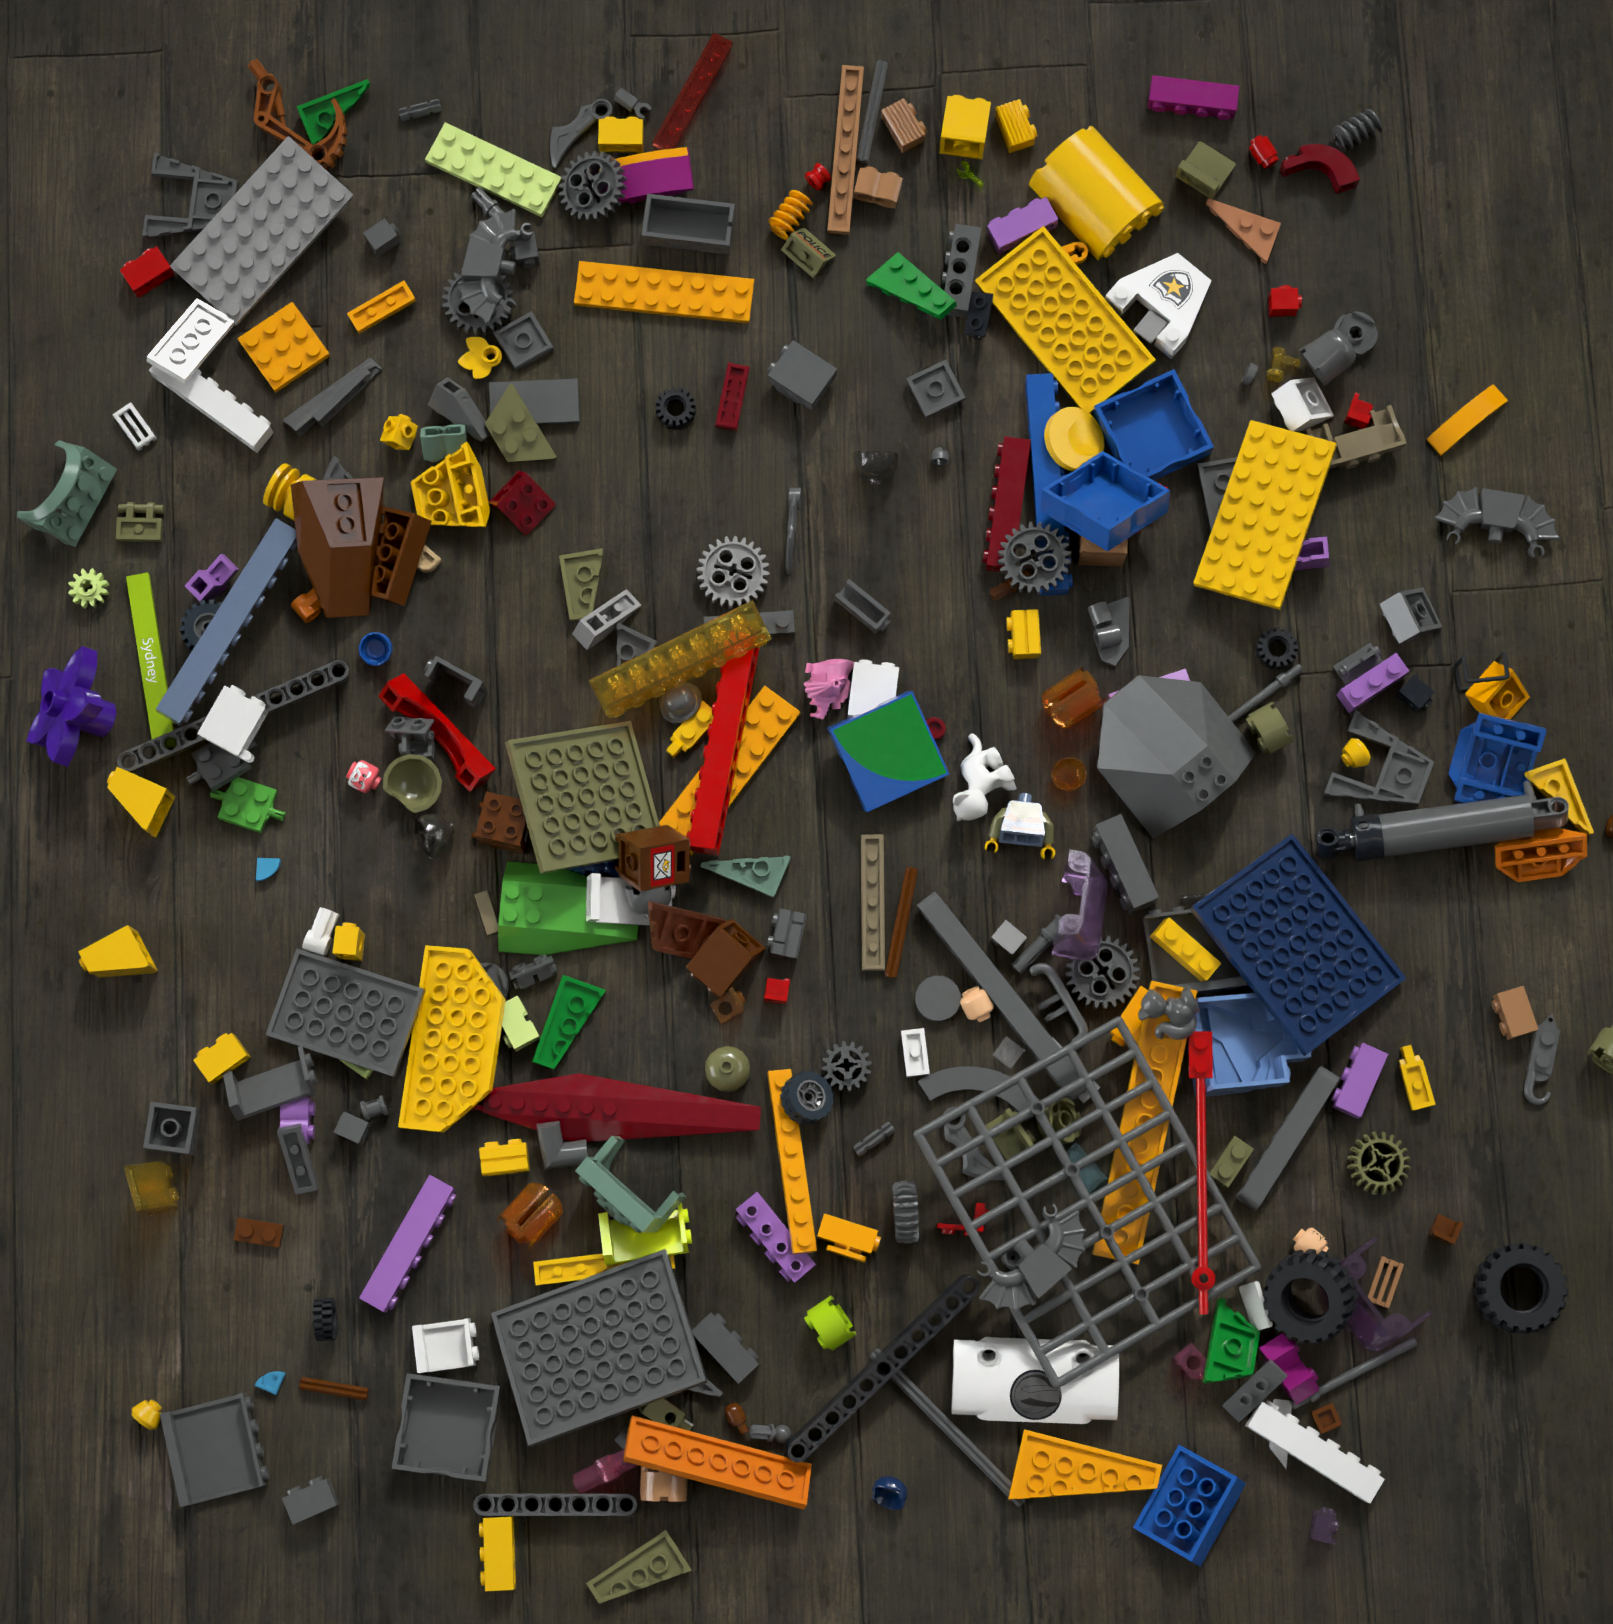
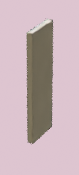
[474,890,498,935]

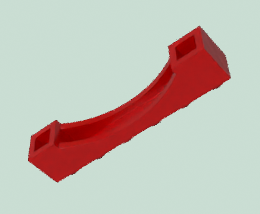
[378,673,496,792]

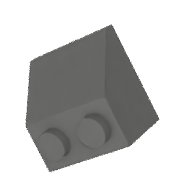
[1380,587,1442,644]

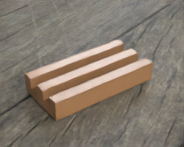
[1366,1256,1404,1309]

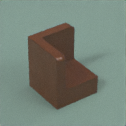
[1428,1214,1464,1245]

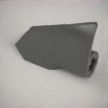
[1087,597,1129,667]

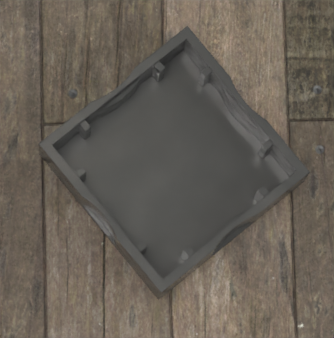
[392,1373,503,1482]

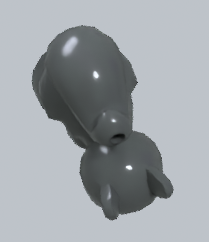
[1138,986,1200,1040]

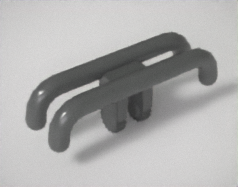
[1029,963,1088,1042]

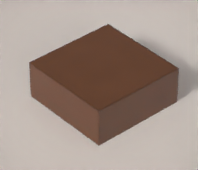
[1310,1403,1342,1434]

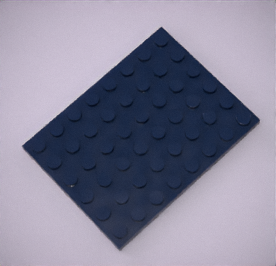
[1190,834,1406,1056]

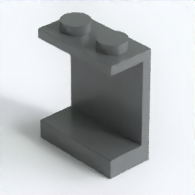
[424,656,488,710]

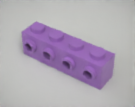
[735,1192,816,1283]

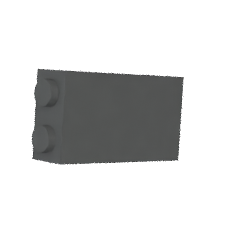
[223,1046,318,1121]

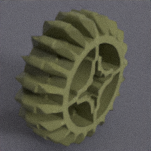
[1347,1132,1411,1195]

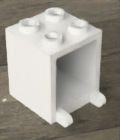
[197,685,269,763]

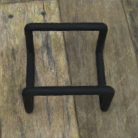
[1454,651,1510,692]

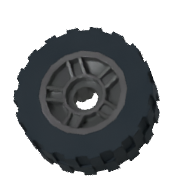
[780,1071,834,1125]

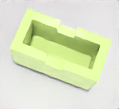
[502,996,540,1051]

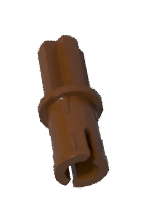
[989,569,1032,601]

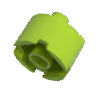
[804,1295,856,1351]

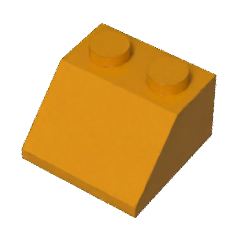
[1465,661,1530,720]

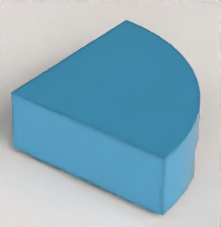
[256,858,281,882]
[254,1371,286,1395]

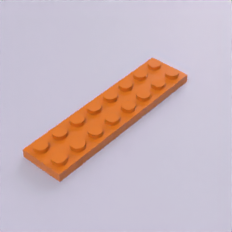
[623,1415,812,1510]

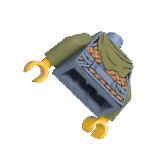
[985,793,1055,859]

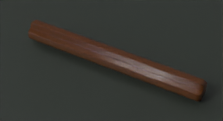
[885,867,918,979]

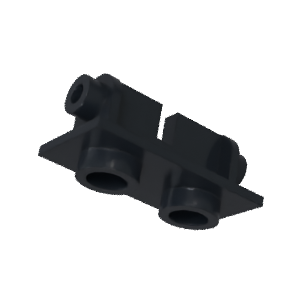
[964,291,994,340]

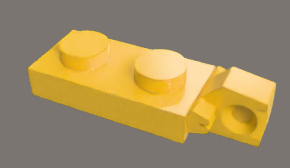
[666,701,713,758]
[1398,1045,1436,1111]

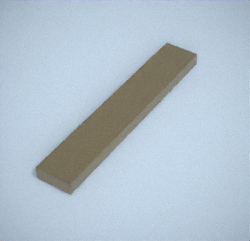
[861,834,885,971]

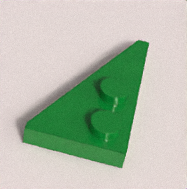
[297,79,371,145]

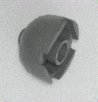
[625,885,671,918]

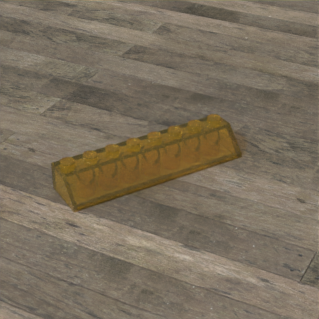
[588,600,772,719]

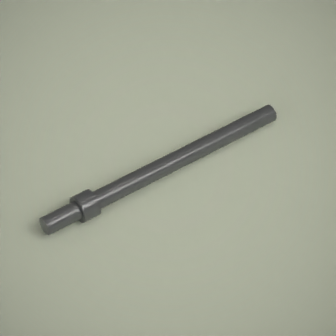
[1228,663,1303,723]
[1290,1337,1418,1409]

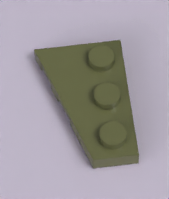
[559,548,604,622]

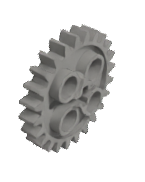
[697,536,770,609]

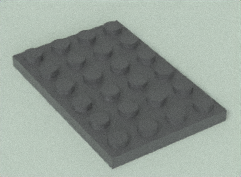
[266,948,426,1077]

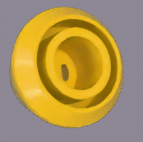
[1341,738,1371,768]
[132,1399,162,1430]

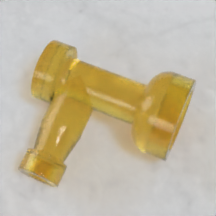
[1266,347,1301,382]

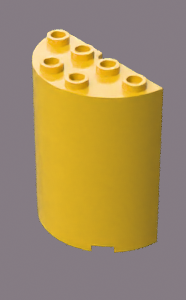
[1029,126,1164,260]

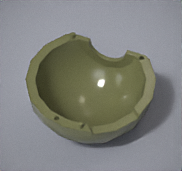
[383,754,442,813]

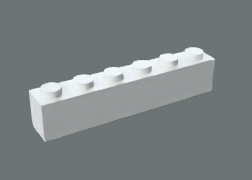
[149,366,274,453]
[1245,1400,1385,1504]

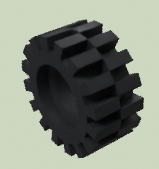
[655,387,696,430]
[1255,627,1298,670]
[312,1297,338,1341]

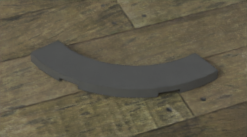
[918,1066,1040,1121]

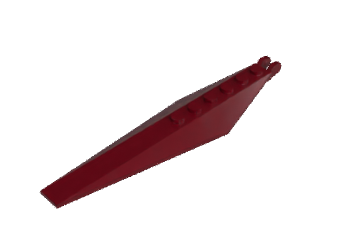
[470,1073,761,1142]

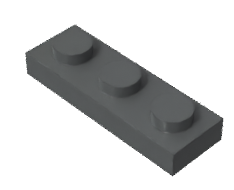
[277,1123,319,1195]

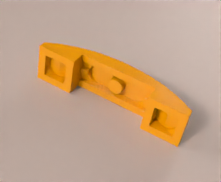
[1426,384,1508,456]

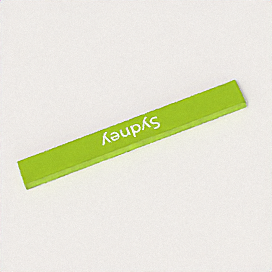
[126,572,177,750]

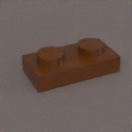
[233,1217,285,1248]

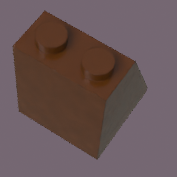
[686,918,766,997]

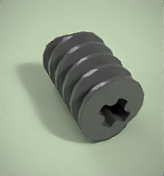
[1333,109,1383,153]

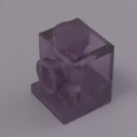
[1308,1507,1338,1544]

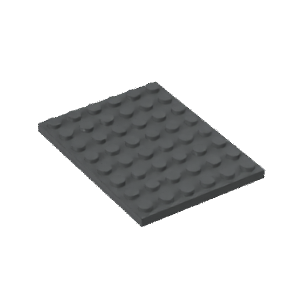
[491,1249,708,1447]

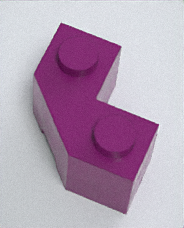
[1260,1333,1320,1405]

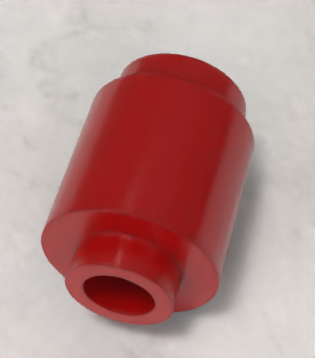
[1248,135,1279,169]

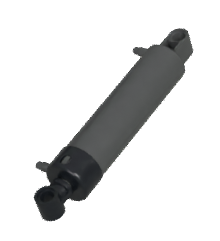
[1316,781,1569,862]

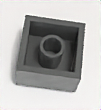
[143,1102,202,1156]

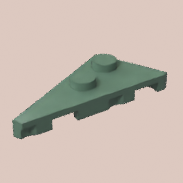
[700,856,791,898]

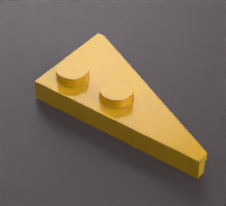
[1524,758,1594,835]

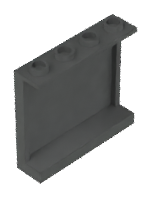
[1142,907,1248,994]
[160,1392,269,1507]

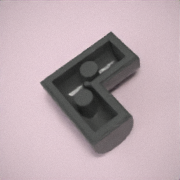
[537,1121,589,1170]

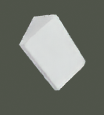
[1239,1281,1273,1330]

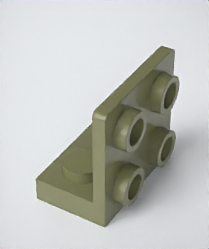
[1175,141,1236,199]
[985,1108,1036,1160]

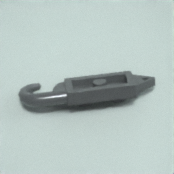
[1524,1014,1561,1105]

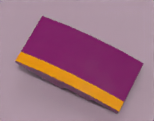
[604,147,694,204]

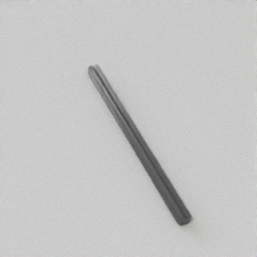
[870,1348,1026,1507]

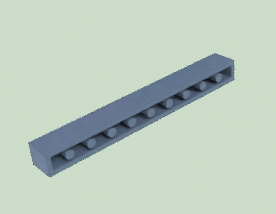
[156,518,298,726]

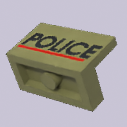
[781,227,836,278]

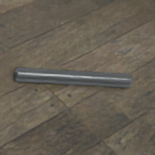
[857,60,888,164]

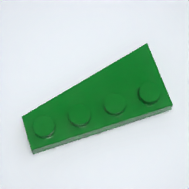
[866,252,957,320]
[532,975,606,1070]

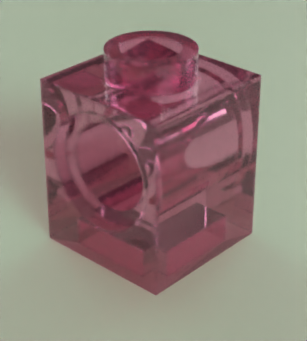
[1172,1343,1206,1380]

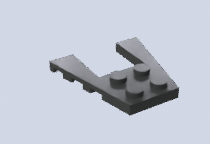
[142,153,239,239]
[1324,710,1434,805]

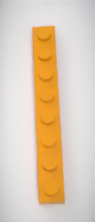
[767,1069,817,1255]

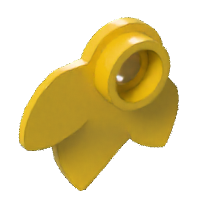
[458,337,502,379]

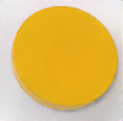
[1044,407,1104,471]

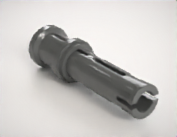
[1011,914,1071,975]

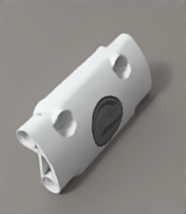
[952,1337,1119,1424]

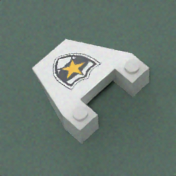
[1105,253,1211,359]

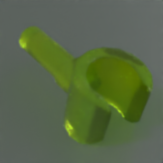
[956,161,985,187]

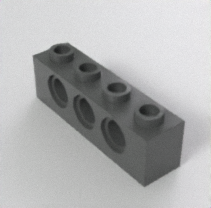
[941,223,982,318]

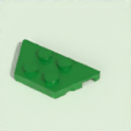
[1203,1297,1260,1383]

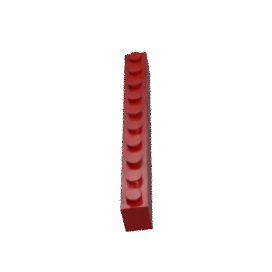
[686,632,761,856]

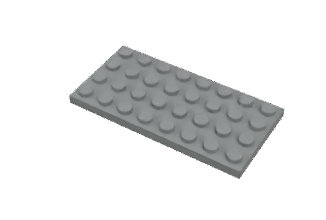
[170,136,355,326]

